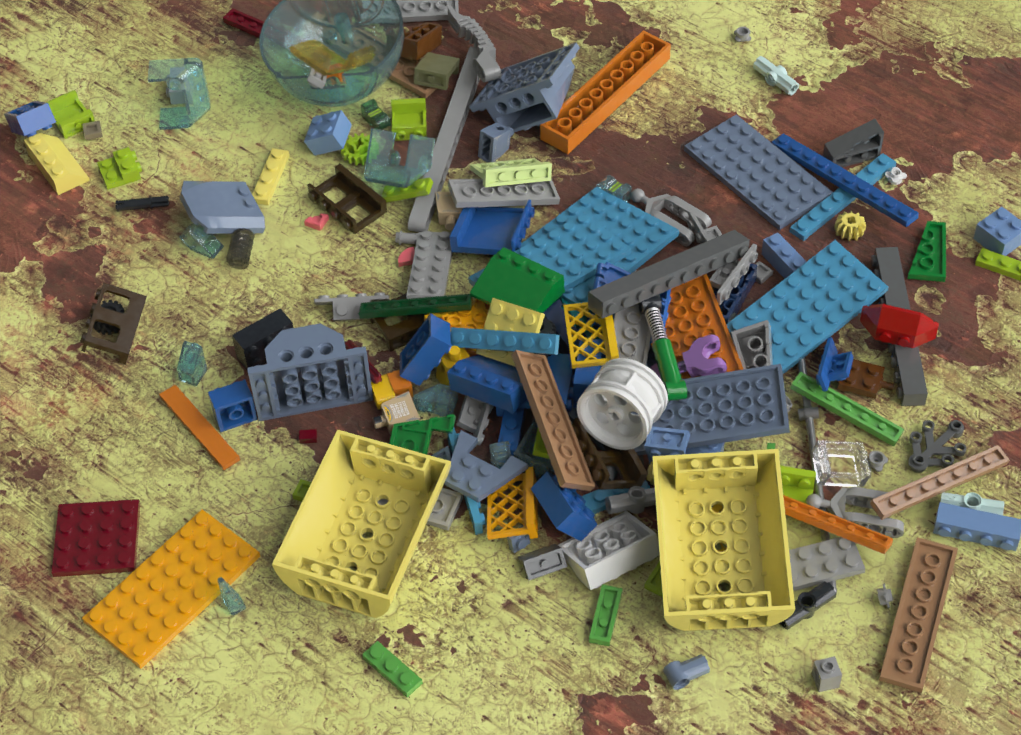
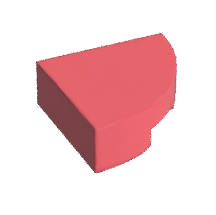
[304,214,329,231]
[398,247,415,267]

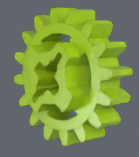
[341,133,378,166]

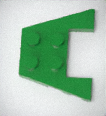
[389,414,456,455]

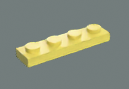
[252,148,289,205]

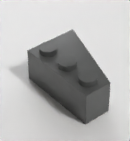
[823,119,884,168]

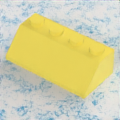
[24,133,90,195]

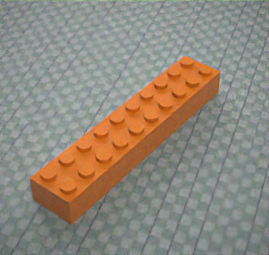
[540,30,671,154]

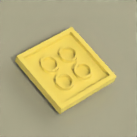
[476,298,545,366]

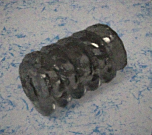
[226,228,255,269]

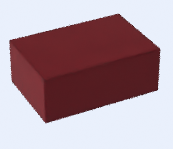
[299,429,318,444]

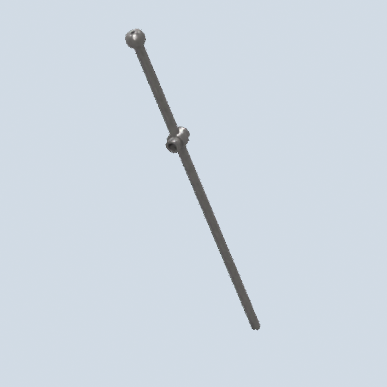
[798,357,837,593]

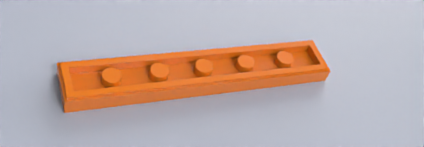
[159,384,240,470]
[783,495,893,554]

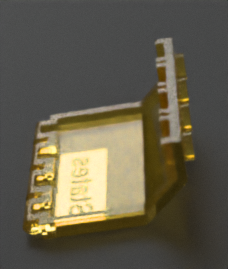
[290,39,376,76]

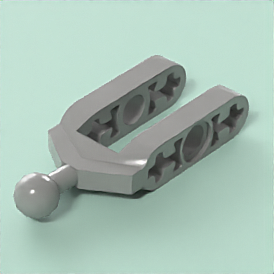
[631,188,712,246]
[806,487,904,538]

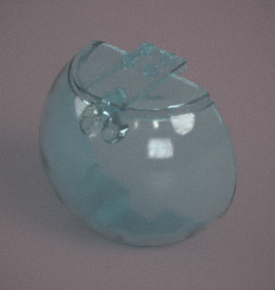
[259,0,404,107]

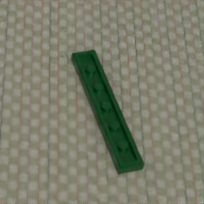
[358,294,473,319]

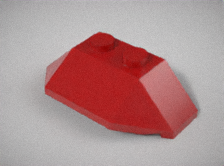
[860,304,939,348]

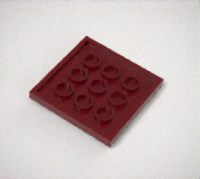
[51,499,141,577]

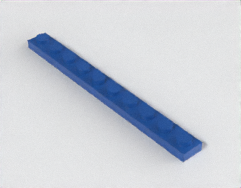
[772,133,919,227]

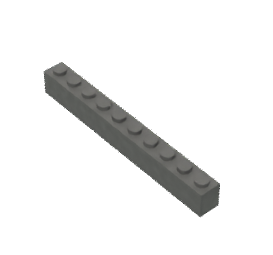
[588,230,750,319]
[871,247,928,406]

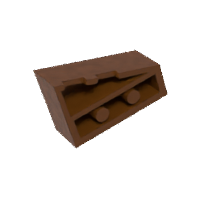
[388,22,442,61]

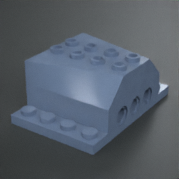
[469,42,580,132]
[247,323,373,421]

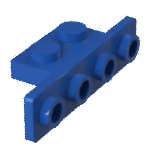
[816,337,854,392]

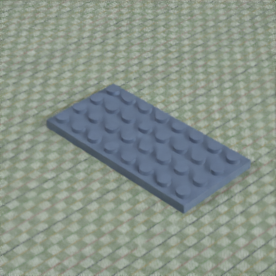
[684,114,833,230]
[631,364,790,456]

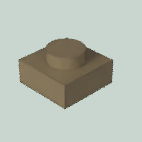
[83,121,103,140]

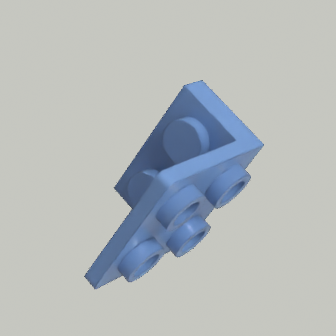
[644,426,690,463]

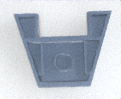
[444,430,528,502]

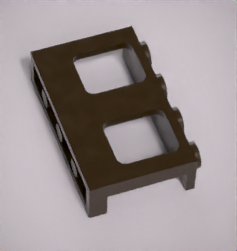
[307,163,387,234]
[80,283,147,364]
[370,293,446,352]
[572,418,648,490]

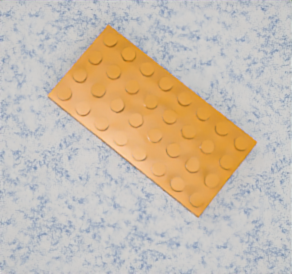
[82,509,261,669]

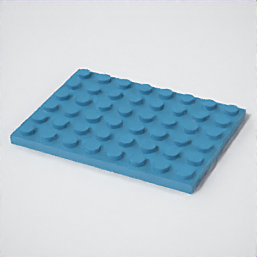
[521,187,679,304]

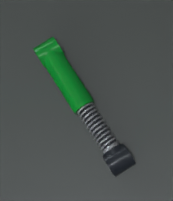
[638,294,687,401]

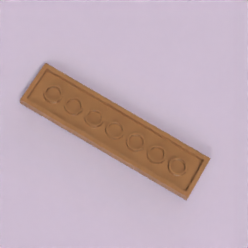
[511,350,595,491]
[879,537,958,693]

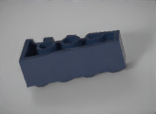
[714,264,757,324]

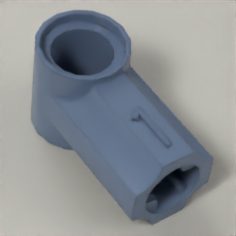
[663,654,710,690]

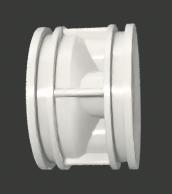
[577,358,668,450]

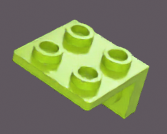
[780,465,817,504]

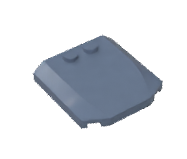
[179,181,265,234]

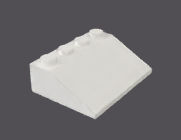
[558,511,660,590]

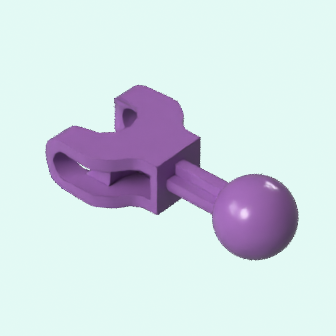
[650,335,727,381]

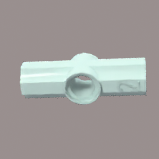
[753,56,799,96]
[940,492,1004,515]

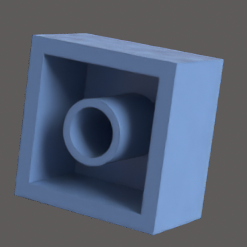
[304,110,352,156]
[973,207,1021,256]

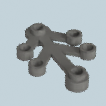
[908,420,967,473]

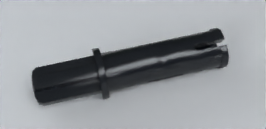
[115,196,170,212]

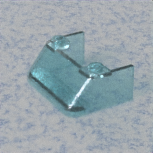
[148,58,211,130]
[364,128,435,188]

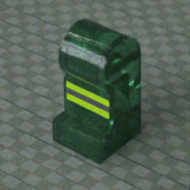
[361,98,391,132]

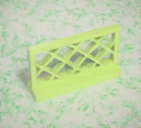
[470,158,552,187]

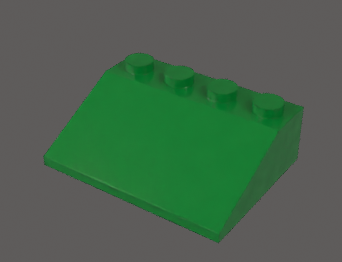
[470,247,565,313]

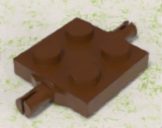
[838,359,895,399]

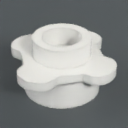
[885,167,907,185]

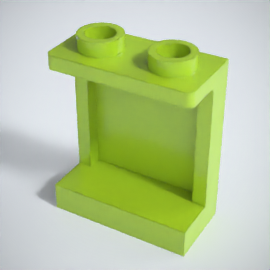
[46,90,95,139]
[391,98,427,141]

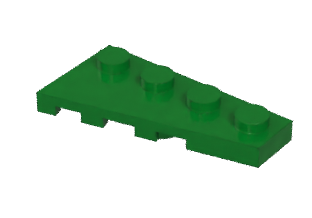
[907,221,946,282]

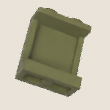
[414,52,460,90]

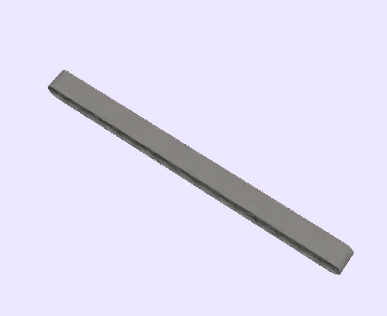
[408,46,480,232]

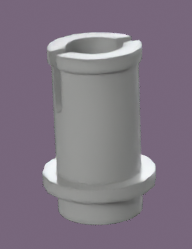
[395,230,418,245]

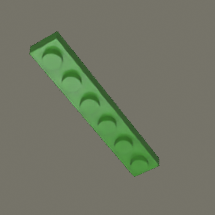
[790,372,904,446]

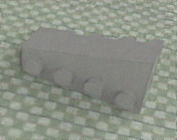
[731,320,773,369]

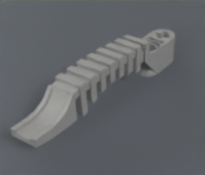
[448,6,501,82]

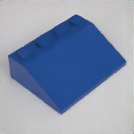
[447,354,527,413]

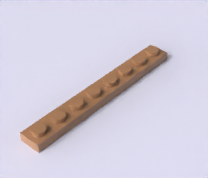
[870,445,1010,520]

